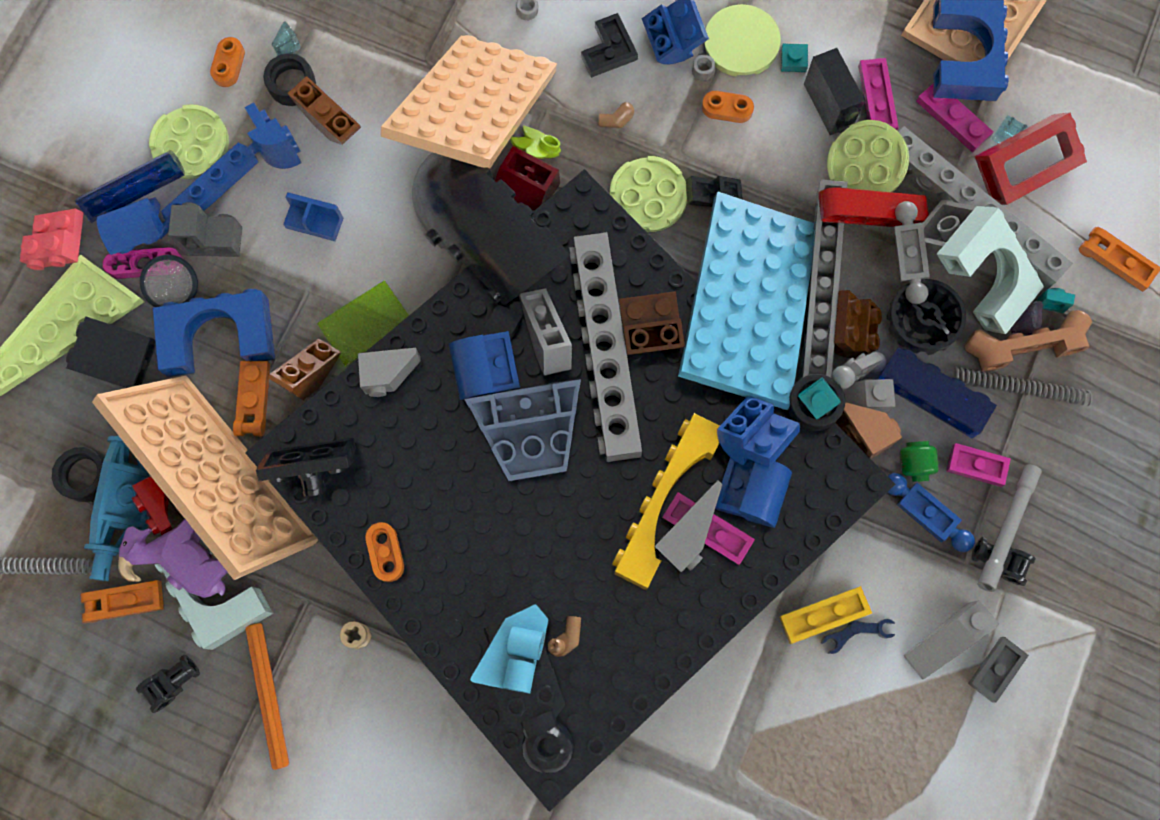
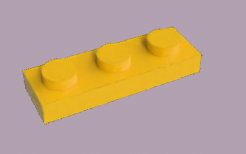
[779,586,872,644]

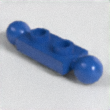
[888,473,975,552]

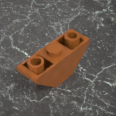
[288,76,361,145]
[269,339,341,401]

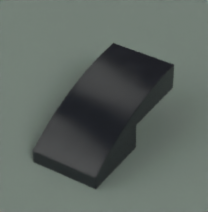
[686,176,743,207]

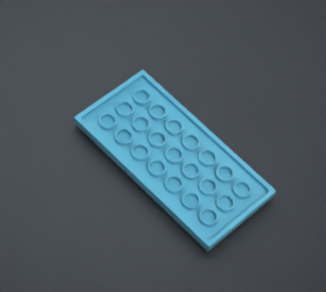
[678,192,815,410]

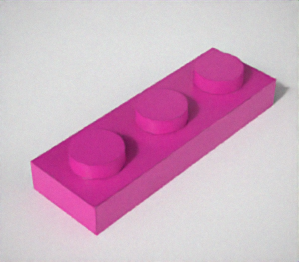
[858,58,899,130]
[916,84,994,153]
[662,492,755,565]

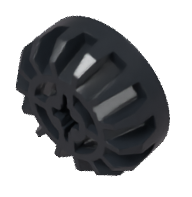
[887,279,966,355]

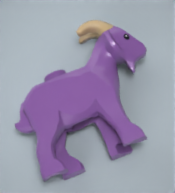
[118,519,228,598]

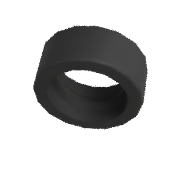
[263,53,316,106]
[787,374,845,431]
[51,447,105,502]

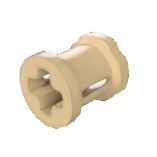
[340,621,372,649]

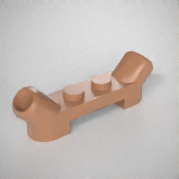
[964,310,1092,372]

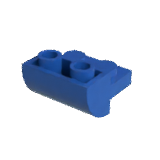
[641,0,709,65]
[245,102,301,169]
[97,197,164,255]
[449,331,520,400]
[717,396,800,467]
[715,457,792,528]

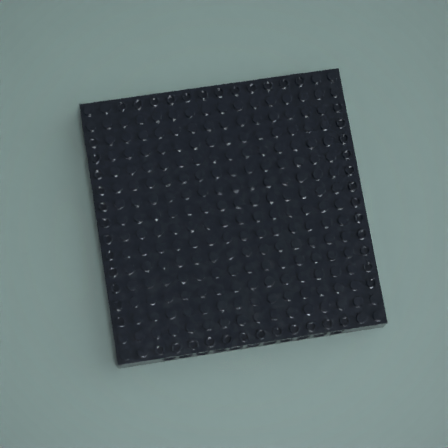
[245,169,896,812]

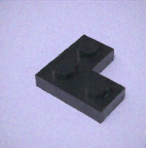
[581,13,638,78]

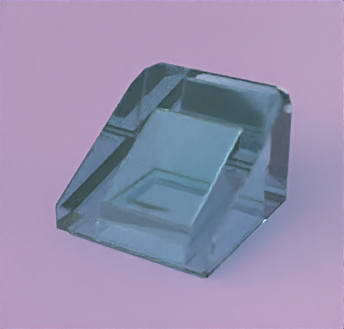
[272,21,301,56]

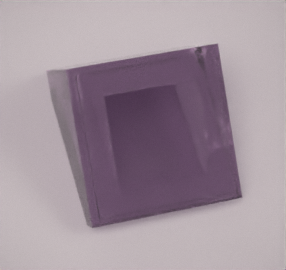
[1011,301,1043,335]

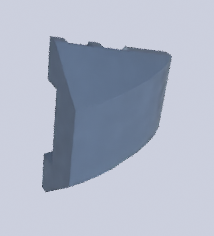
[465,379,581,481]

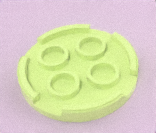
[704,4,781,77]
[149,104,229,179]
[827,120,909,192]
[610,156,687,232]

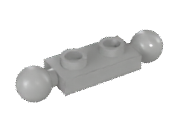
[894,201,930,304]
[831,351,886,389]

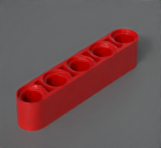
[818,188,929,227]

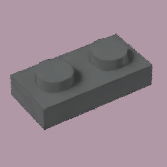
[968,637,1029,703]

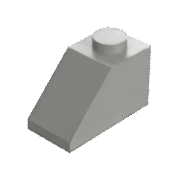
[358,348,421,397]
[842,379,896,414]

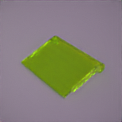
[317,280,409,366]

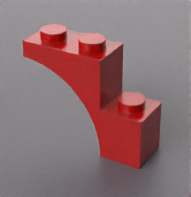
[132,476,173,536]

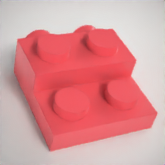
[20,208,84,270]

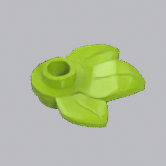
[510,125,561,159]

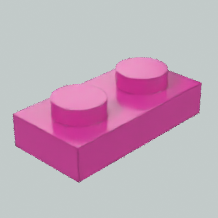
[946,443,1011,487]

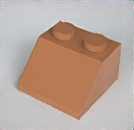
[835,403,902,459]

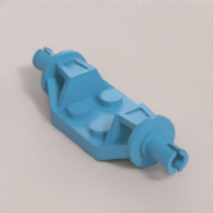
[84,435,151,581]

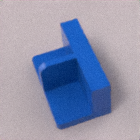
[283,192,344,241]

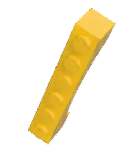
[612,413,720,590]

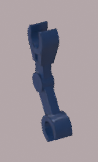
[821,619,895,654]

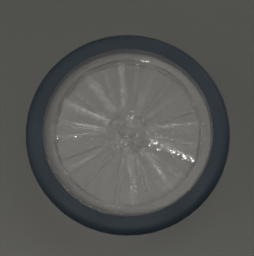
[140,255,198,307]

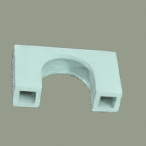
[937,206,1044,334]
[154,539,273,650]

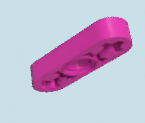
[103,247,184,279]

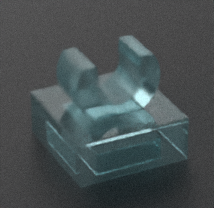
[991,115,1028,143]

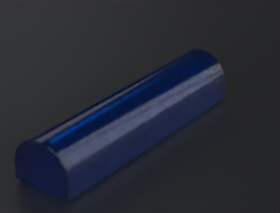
[75,150,185,223]

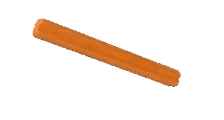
[245,623,289,770]

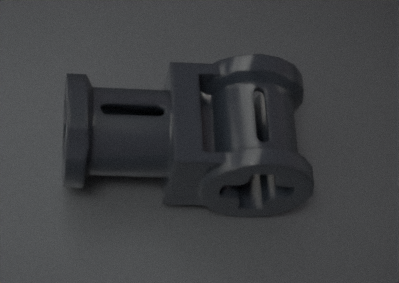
[971,537,1036,586]
[136,654,200,713]

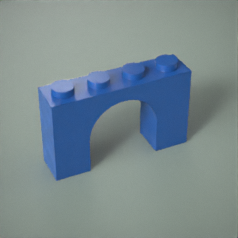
[933,0,1009,101]
[153,289,275,377]

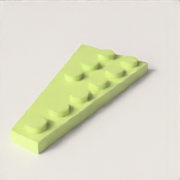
[0,255,145,396]

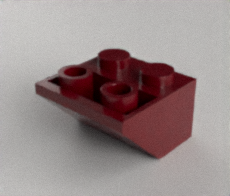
[495,146,560,212]

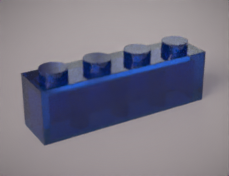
[876,347,997,439]

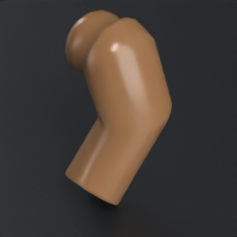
[599,102,634,128]
[548,616,581,657]

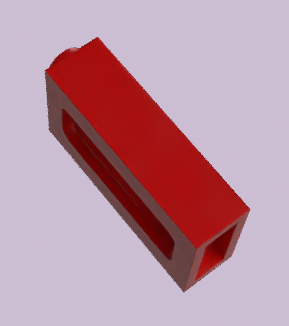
[974,112,1087,205]

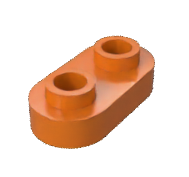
[210,37,245,87]
[702,91,754,123]
[366,522,404,582]

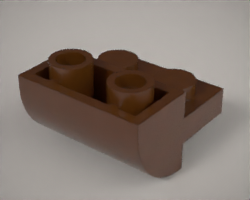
[834,290,882,359]
[618,291,685,355]

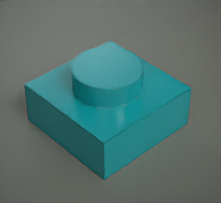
[781,43,808,72]
[1036,288,1075,313]
[798,377,841,419]

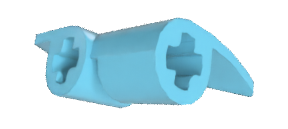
[470,604,549,694]

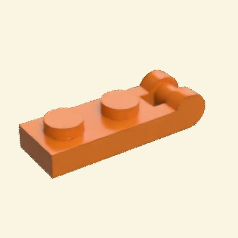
[1079,227,1160,292]
[233,361,270,436]
[80,580,164,623]

